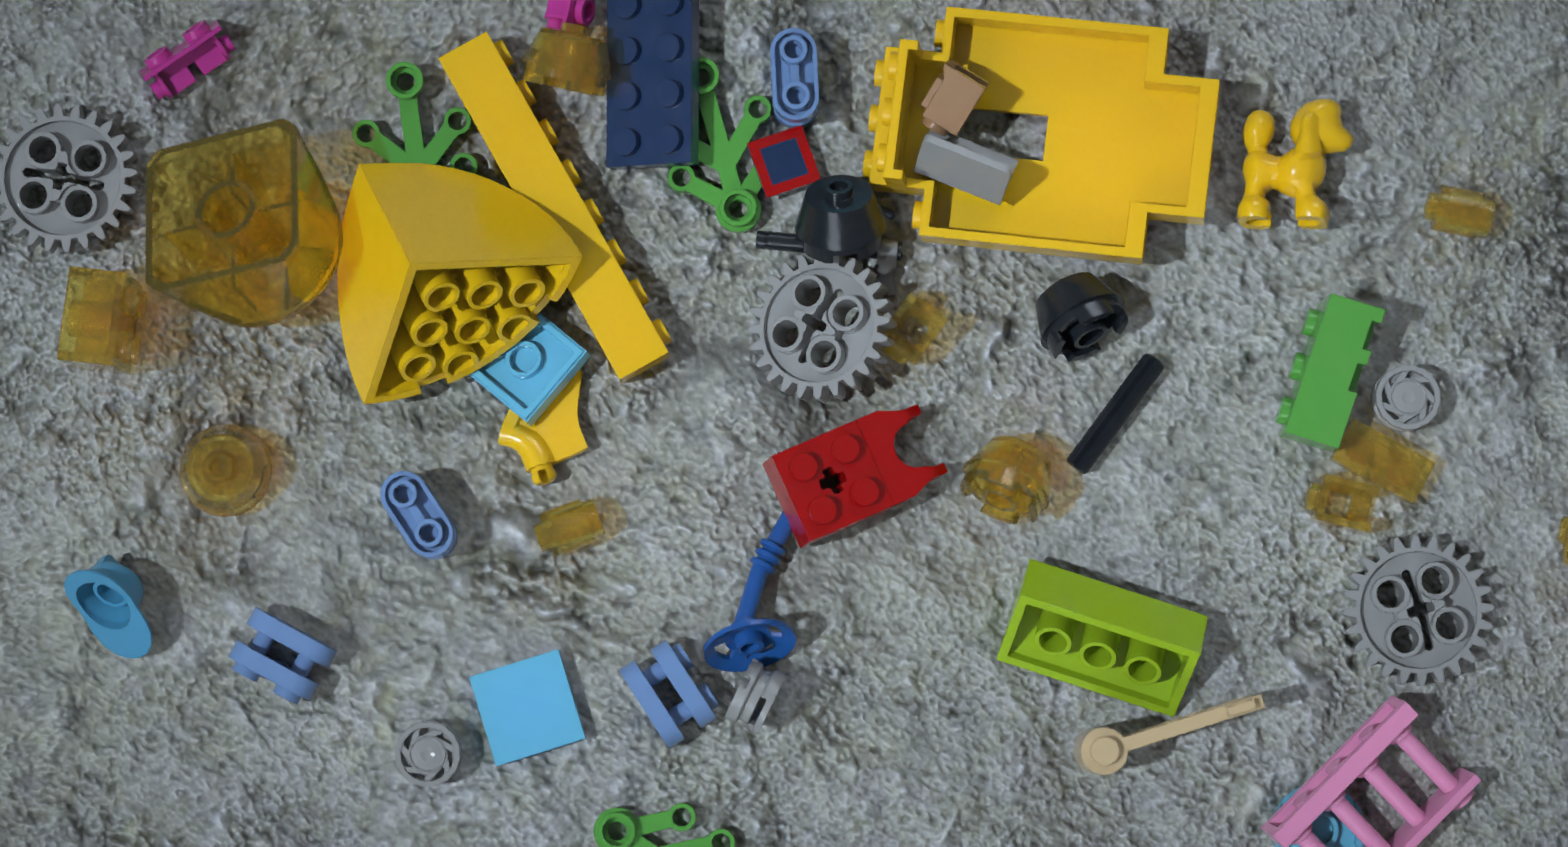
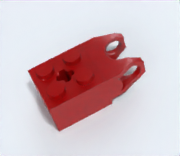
[762,404,948,549]

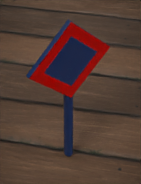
[746,125,896,219]

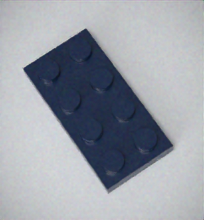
[606,0,699,170]

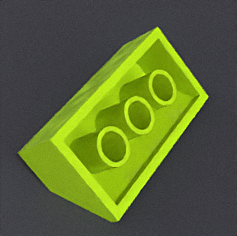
[996,559,1208,717]

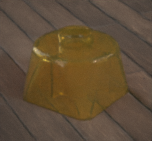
[145,118,343,328]

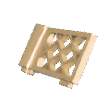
[1073,694,1266,775]

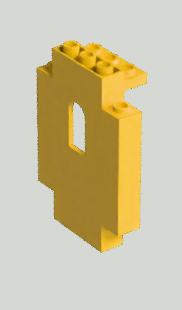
[863,6,1220,265]

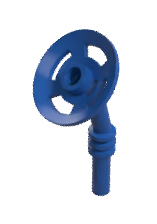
[703,511,796,672]

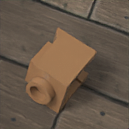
[921,59,989,136]

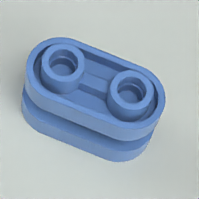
[770,28,819,128]
[380,471,458,560]
[228,607,337,704]
[619,640,719,749]

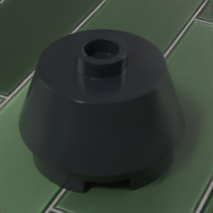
[794,175,887,263]
[1035,272,1128,362]

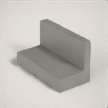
[914,130,1018,205]

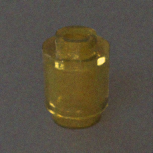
[1423,184,1496,239]
[533,498,605,557]

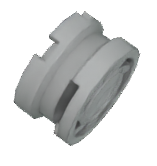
[1370,365,1441,432]
[725,658,787,734]
[395,720,463,787]

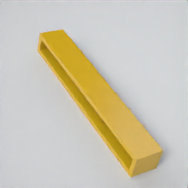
[438,31,673,384]

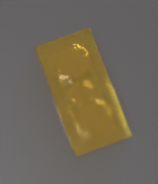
[1329,418,1436,505]

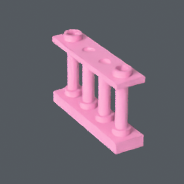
[1261,695,1481,847]

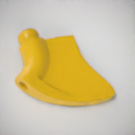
[498,369,589,486]

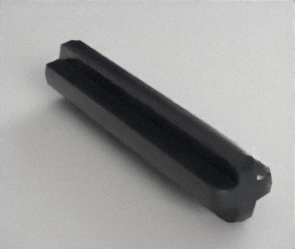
[1067,353,1164,474]

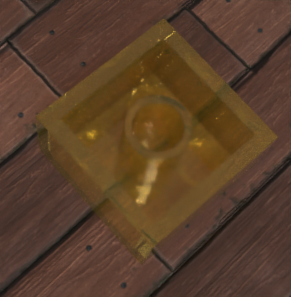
[57,266,148,375]

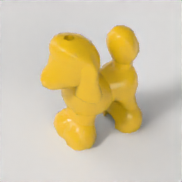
[1237,99,1354,230]

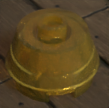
[521,22,612,97]
[180,424,272,517]
[960,436,1052,525]

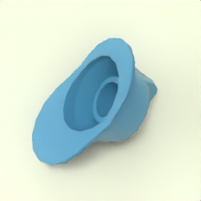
[64,555,153,658]

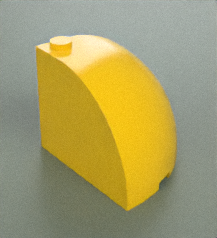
[337,163,582,404]

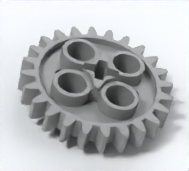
[0,104,141,255]
[747,255,897,403]
[1340,534,1495,686]

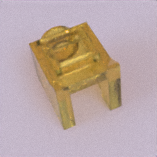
[881,291,951,366]
[1304,474,1381,535]

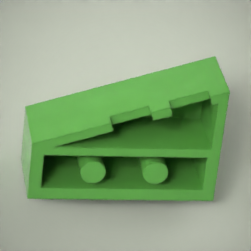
[1275,293,1385,452]

